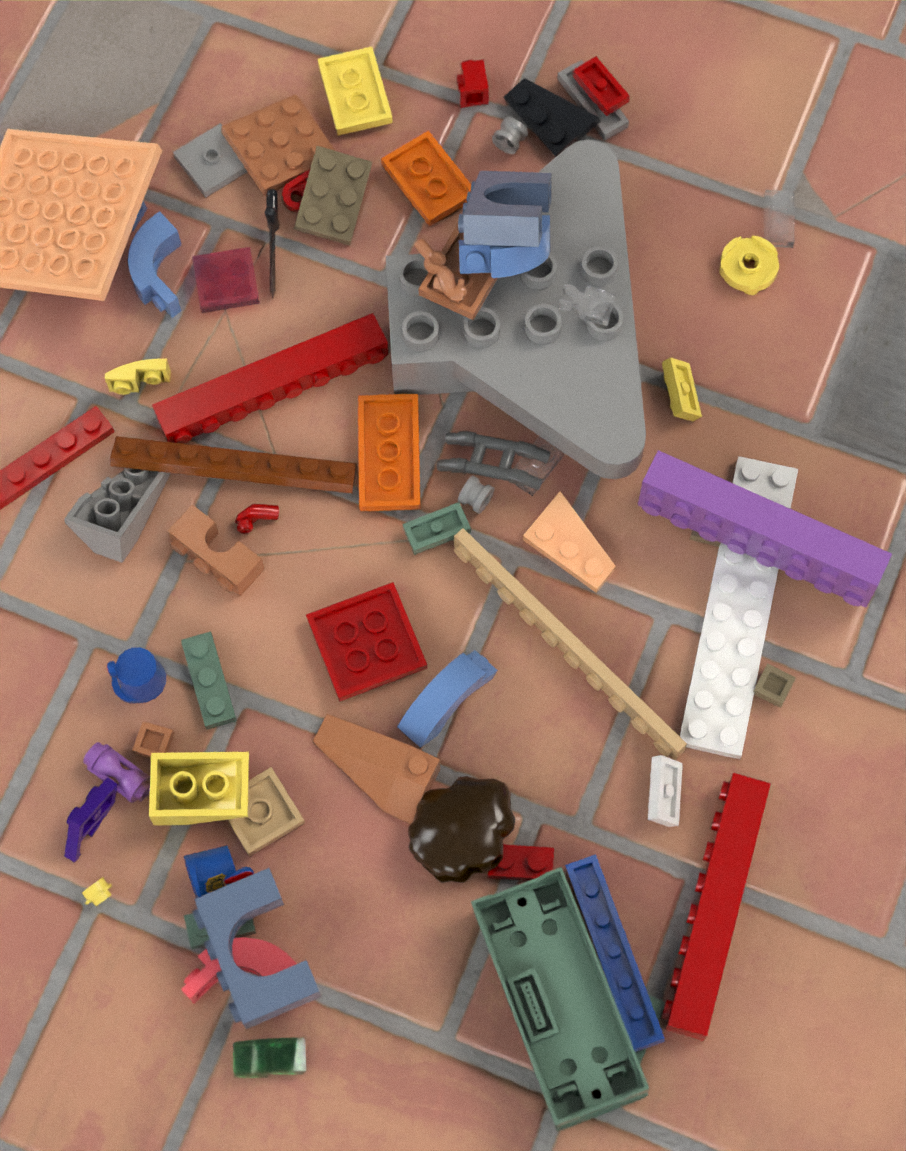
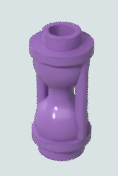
[83,742,150,803]

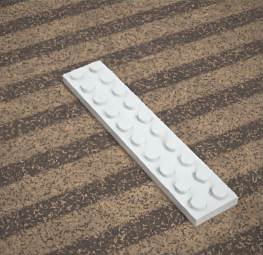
[679,456,798,759]

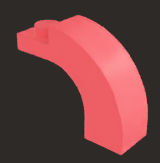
[181,937,297,1004]

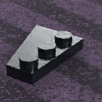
[503,78,601,157]

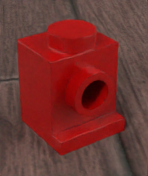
[456,59,489,108]

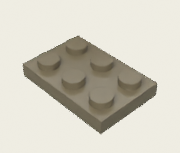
[294,146,372,246]

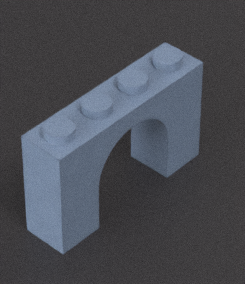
[458,171,552,247]
[192,868,321,1029]

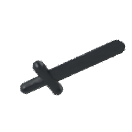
[265,189,279,298]

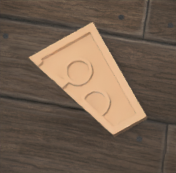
[523,491,616,593]

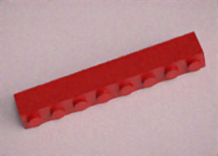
[152,313,389,444]
[661,773,771,1041]

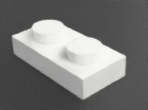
[648,755,683,827]

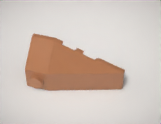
[313,714,441,824]

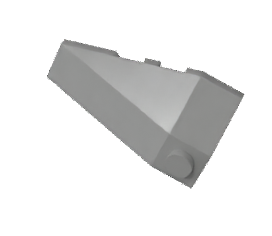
[64,468,171,563]

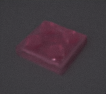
[192,247,260,313]

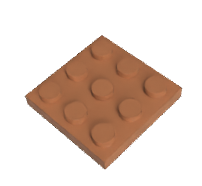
[222,94,335,196]

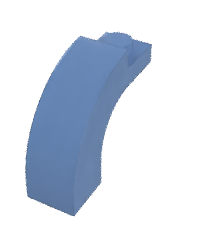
[128,211,182,318]
[459,215,550,278]
[397,650,498,748]

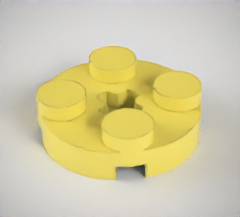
[719,235,779,295]

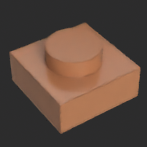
[132,721,174,759]

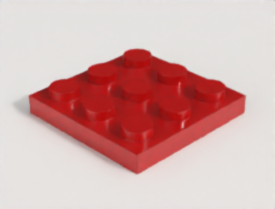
[306,582,428,702]

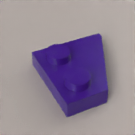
[64,778,118,862]

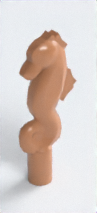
[414,238,467,304]

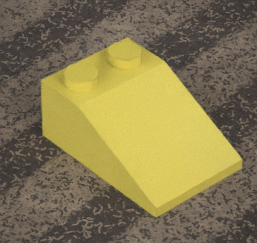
[149,752,249,826]

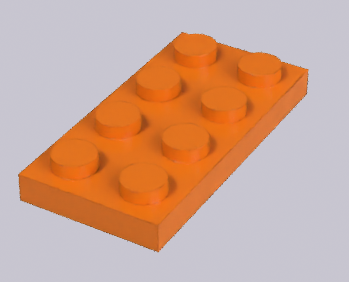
[358,394,421,511]

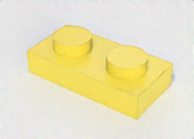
[661,357,702,422]

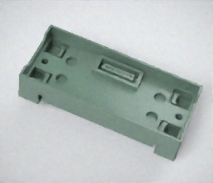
[471,867,649,1131]

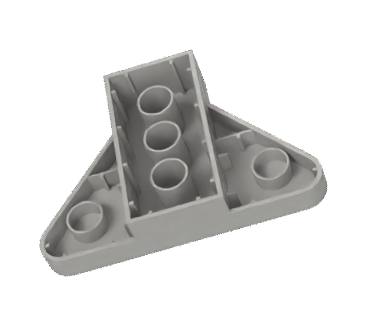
[386,139,646,479]

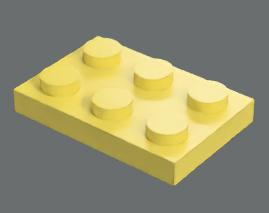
[317,47,393,135]

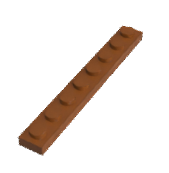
[110,436,357,494]

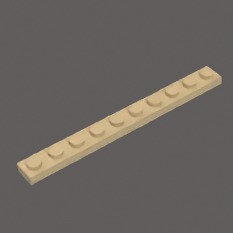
[454,528,687,760]

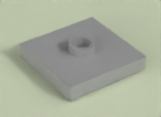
[173,123,247,198]

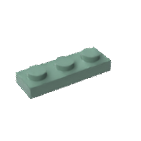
[181,631,237,730]

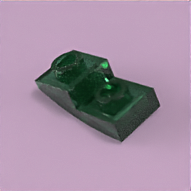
[233,1038,307,1078]

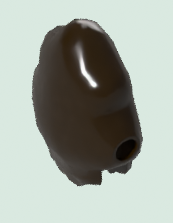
[408,776,515,883]

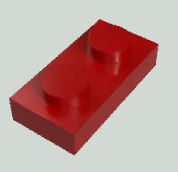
[573,56,630,116]
[487,844,554,881]

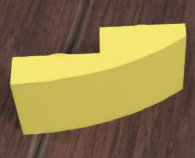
[105,358,171,395]

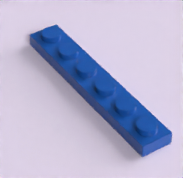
[565,854,665,1052]

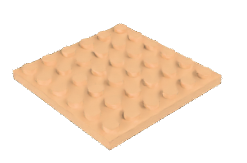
[0,129,162,301]

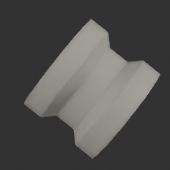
[492,117,528,154]
[458,476,495,514]

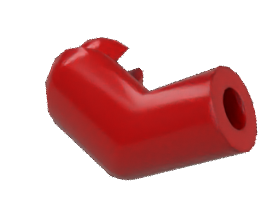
[235,504,279,534]

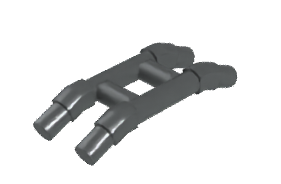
[436,431,551,490]

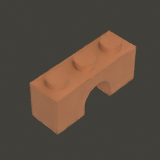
[168,504,265,596]

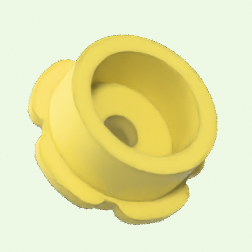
[82,877,112,906]

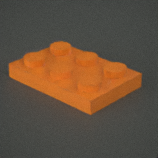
[381,130,471,227]

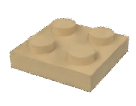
[227,767,305,857]

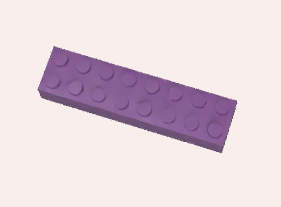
[638,450,892,607]

